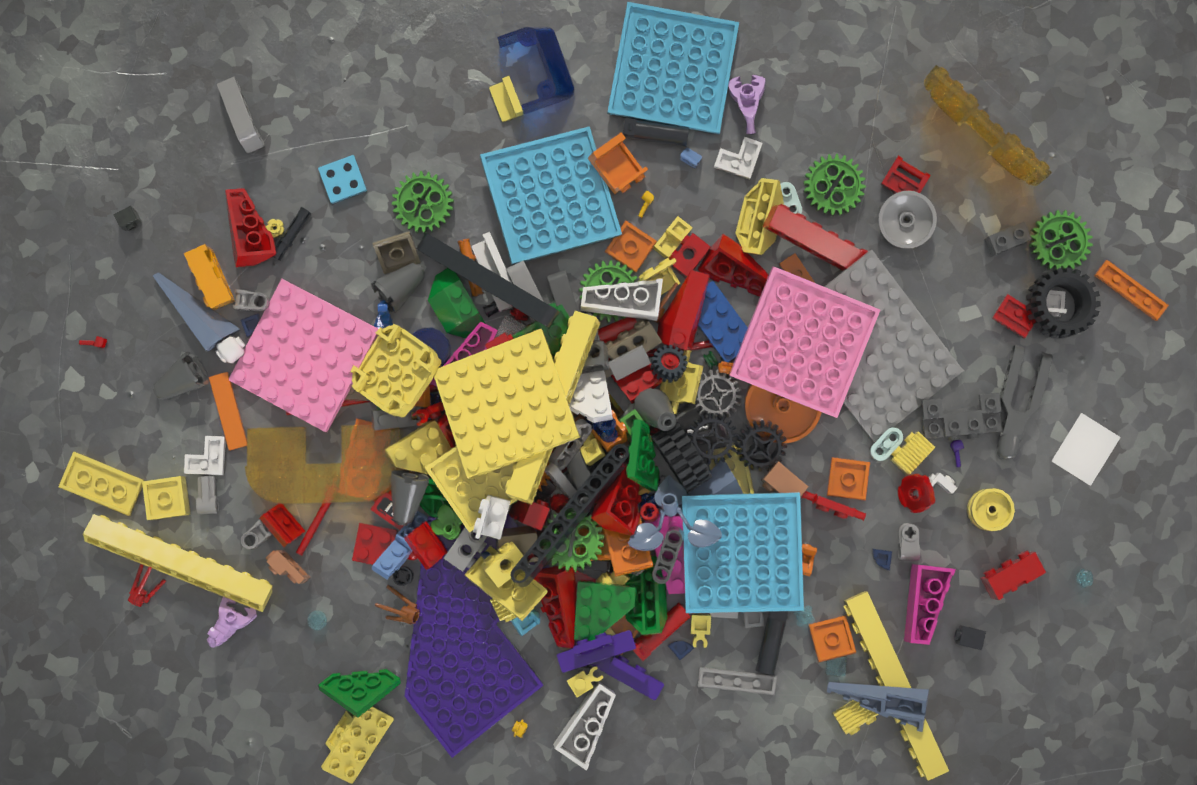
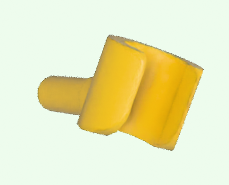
[638,191,654,218]

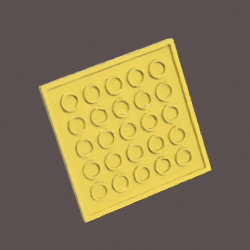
[434,328,580,480]

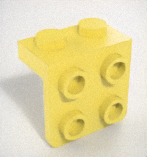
[639,258,681,295]

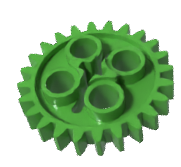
[803,154,866,216]
[392,171,454,234]
[1029,210,1093,270]
[578,260,637,323]
[541,510,604,572]

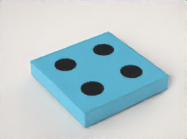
[318,155,367,204]

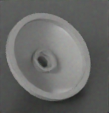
[878,191,937,248]

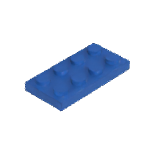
[698,281,748,362]

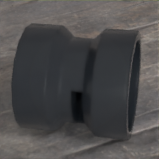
[392,566,414,586]

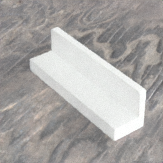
[472,232,513,312]

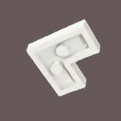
[714,137,762,180]
[184,436,226,475]

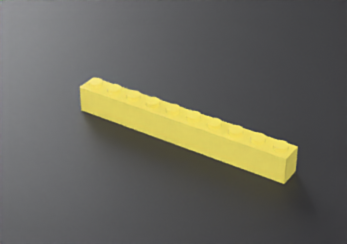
[505,311,600,505]
[83,514,272,612]
[843,591,949,781]

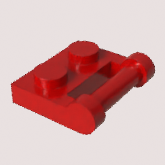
[880,155,931,193]

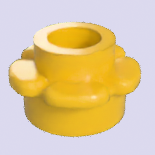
[512,719,528,738]

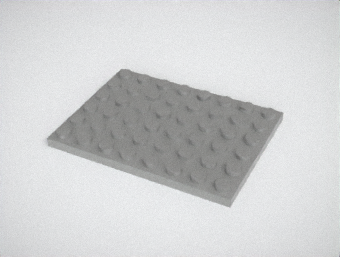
[824,250,964,442]

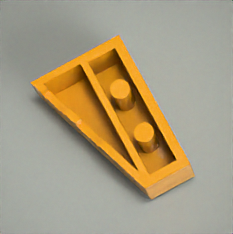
[184,244,235,310]

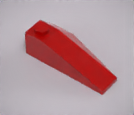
[225,188,276,267]
[698,234,769,297]
[657,270,710,350]
[591,466,641,535]
[534,566,576,648]

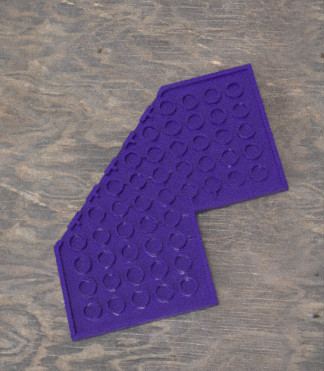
[404,514,550,758]

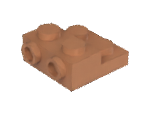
[265,550,311,584]

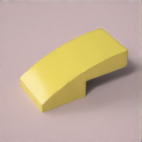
[653,216,693,259]

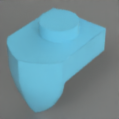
[510,609,541,636]

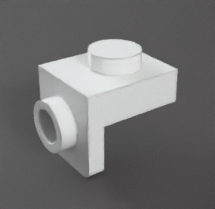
[1046,290,1067,318]
[929,473,957,494]

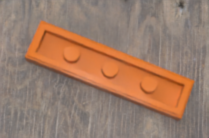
[1094,260,1169,321]
[209,372,249,451]

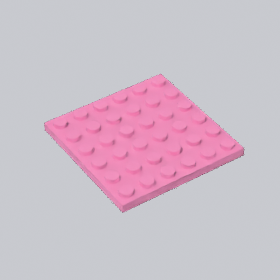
[729,266,880,418]
[229,279,378,432]

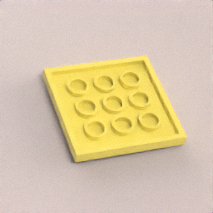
[425,446,517,532]

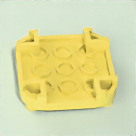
[350,324,441,417]

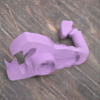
[728,75,766,134]
[207,597,257,647]

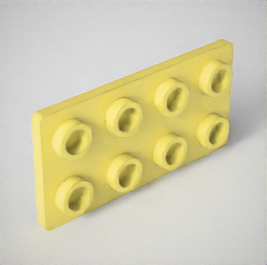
[321,706,394,784]

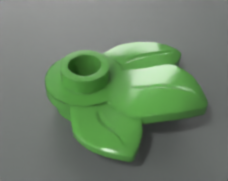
[431,504,462,540]

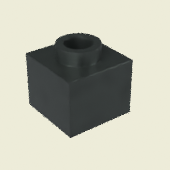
[113,206,142,231]

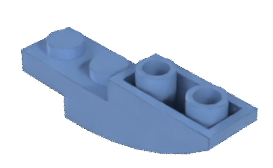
[372,511,431,580]

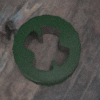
[702,350,719,370]

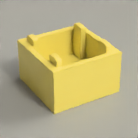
[142,476,191,520]

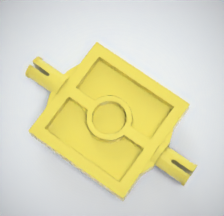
[660,349,703,415]

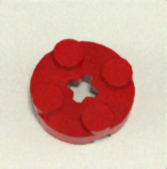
[898,474,935,513]

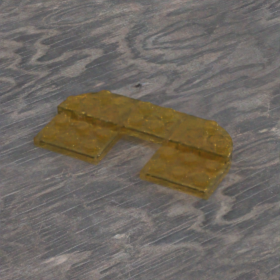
[924,65,1052,186]
[245,425,400,504]

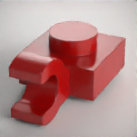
[412,402,445,426]

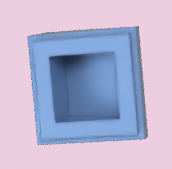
[680,147,702,168]

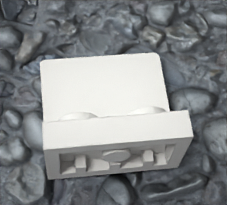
[473,495,511,539]

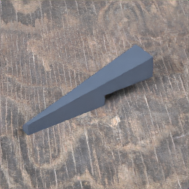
[153,273,240,351]
[678,459,743,512]
[827,682,929,732]

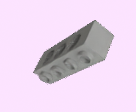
[444,512,509,572]

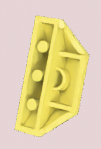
[736,178,784,255]

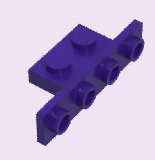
[557,630,636,673]
[590,655,664,700]

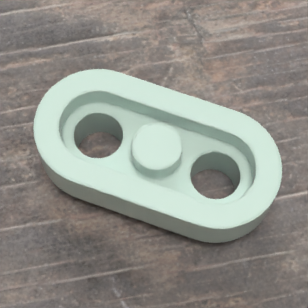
[780,182,802,214]
[870,428,903,461]

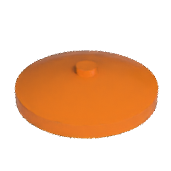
[745,384,821,443]

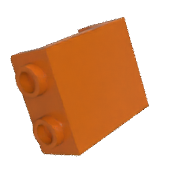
[588,132,648,195]

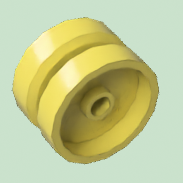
[967,488,1015,531]

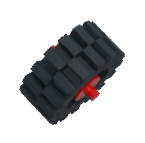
[650,345,688,383]

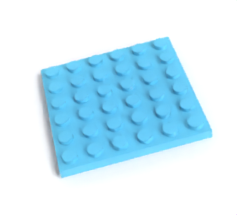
[607,2,739,134]
[480,126,622,265]
[682,492,804,613]

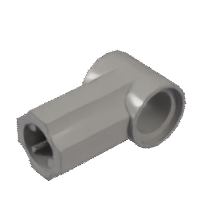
[687,423,727,445]
[196,476,219,515]

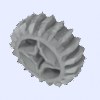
[695,369,742,420]

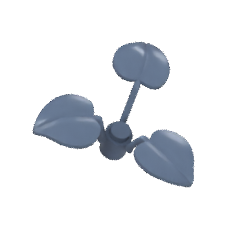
[628,475,722,551]

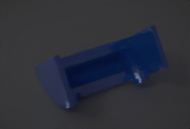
[497,27,574,115]

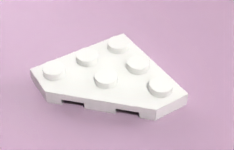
[569,370,613,423]

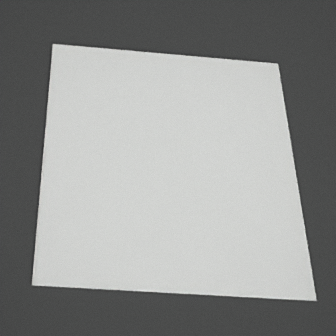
[1052,413,1121,486]

